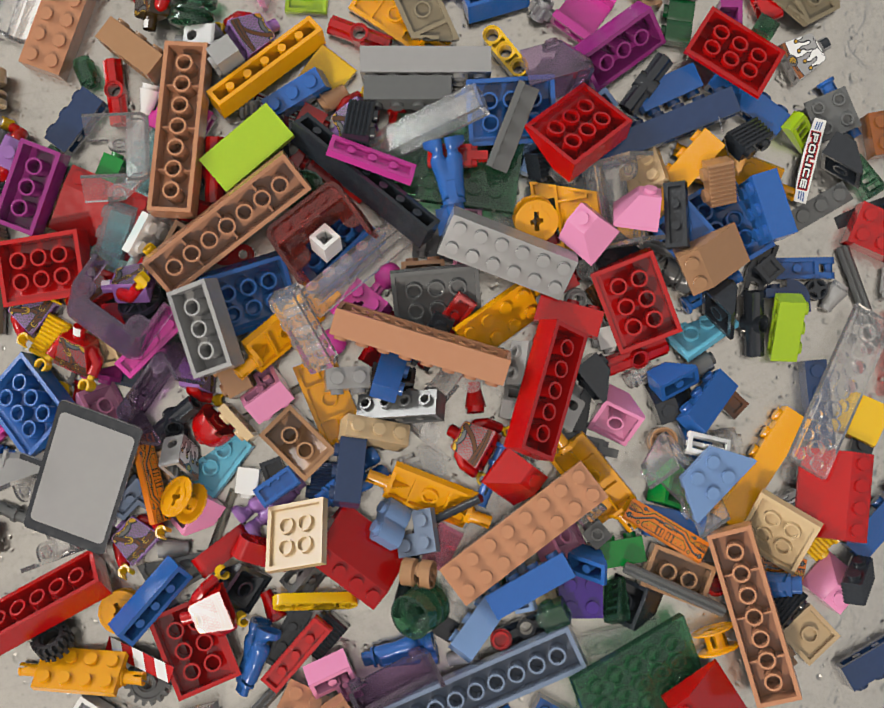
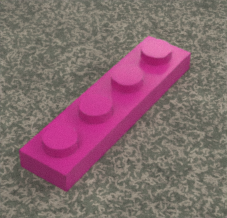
[326,134,416,186]
[114,307,179,379]

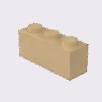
[338,413,410,452]

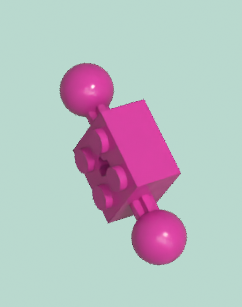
[319,262,401,356]

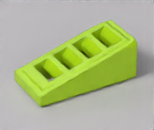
[781,111,811,155]

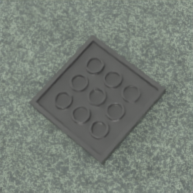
[390,264,481,335]

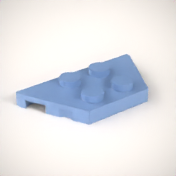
[679,445,757,523]

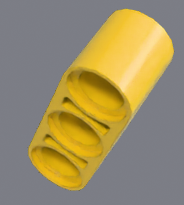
[483,25,529,77]

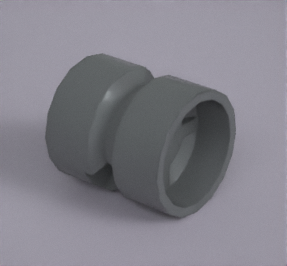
[661,257,690,294]

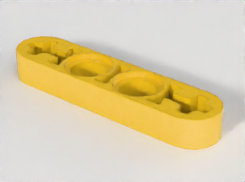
[272,592,358,611]

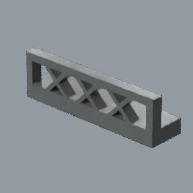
[486,80,539,174]
[279,513,334,593]

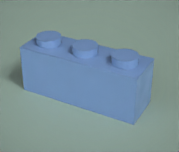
[448,592,502,663]

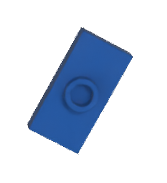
[252,465,302,509]

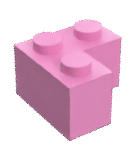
[240,364,295,425]
[302,648,363,702]

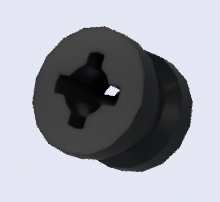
[804,278,828,301]

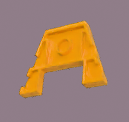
[529,181,601,251]

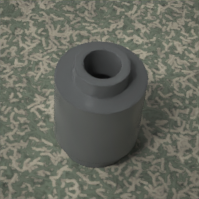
[683,351,716,377]

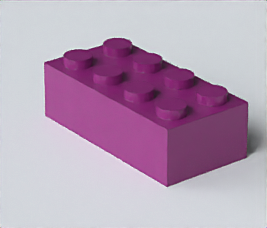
[569,0,666,92]
[0,138,71,236]

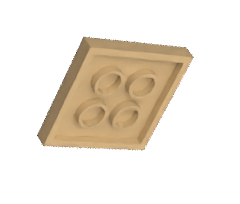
[745,489,824,575]
[265,497,328,574]

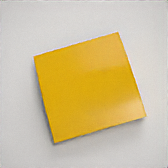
[298,45,357,89]
[833,390,884,447]

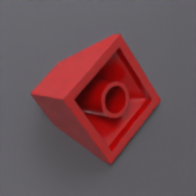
[481,448,548,505]

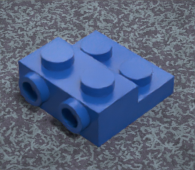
[653,199,715,258]

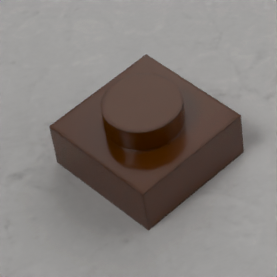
[722,391,749,420]

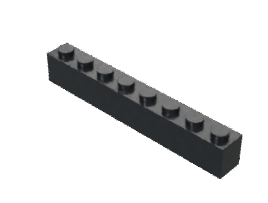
[290,112,440,248]

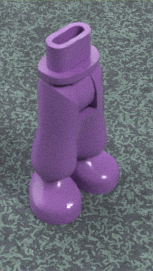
[231,472,307,537]

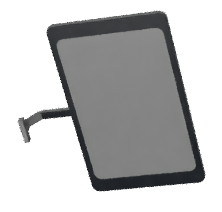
[0,400,143,554]

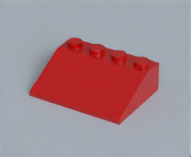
[683,6,786,99]
[524,82,633,182]
[48,164,150,262]
[0,229,91,307]
[590,247,683,355]
[795,447,874,543]
[315,507,403,610]
[150,600,242,702]
[661,659,747,708]

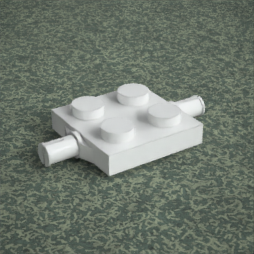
[122,211,171,266]

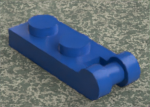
[775,257,835,280]

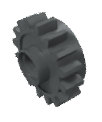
[124,656,172,706]

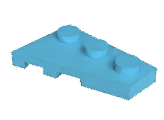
[665,315,739,362]
[193,435,255,498]

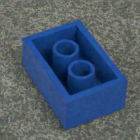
[738,168,798,247]

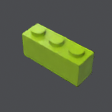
[766,293,809,362]

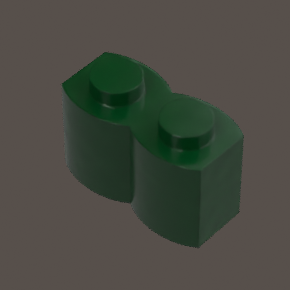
[660,0,695,48]

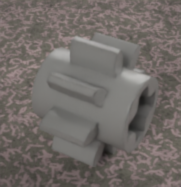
[528,0,555,23]

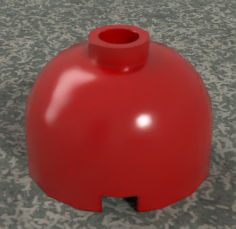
[192,404,235,447]

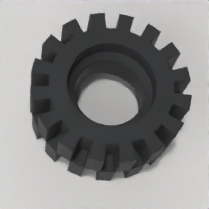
[30,621,75,662]

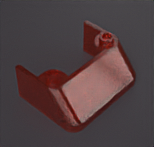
[267,181,379,288]

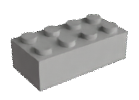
[166,278,245,379]

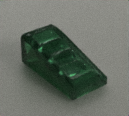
[856,154,884,201]
[603,576,631,625]

